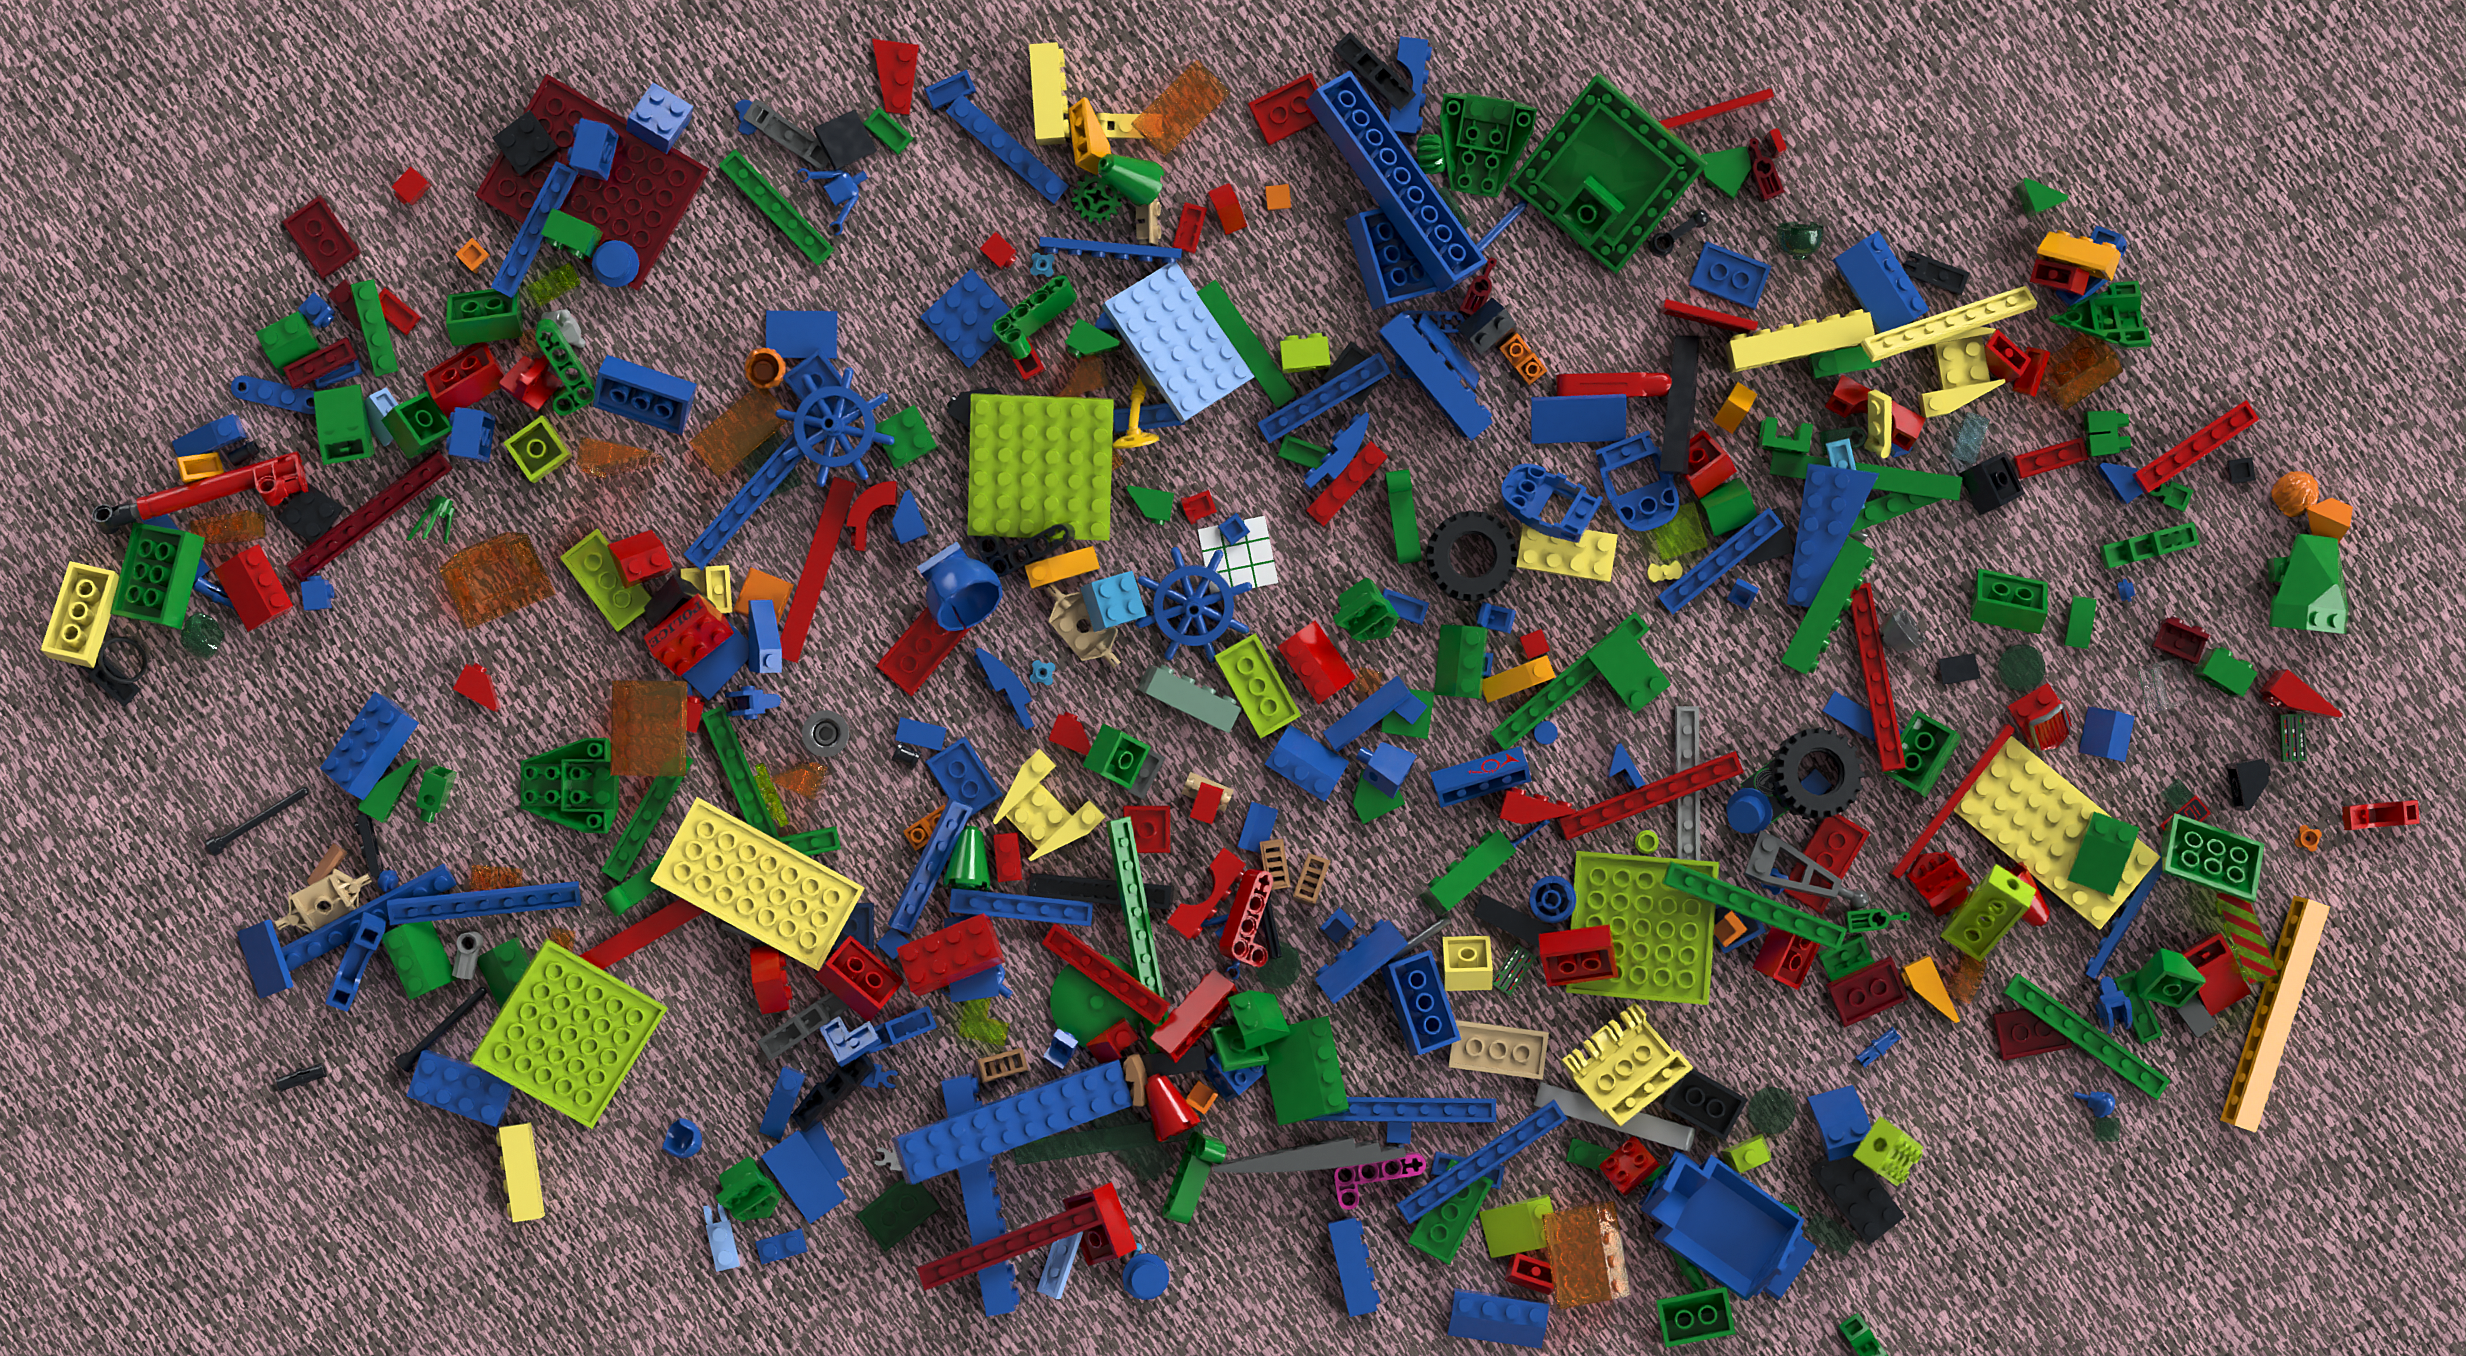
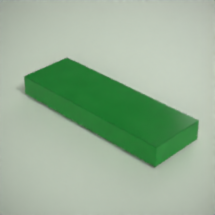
[2113,970,2163,1045]

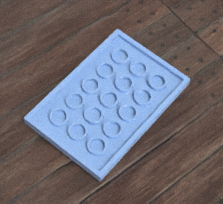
[1101,262,1255,423]

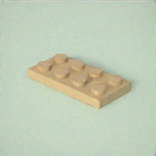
[1448,1020,1549,1080]

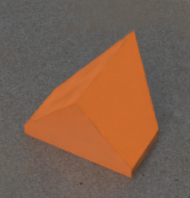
[2306,498,2353,544]

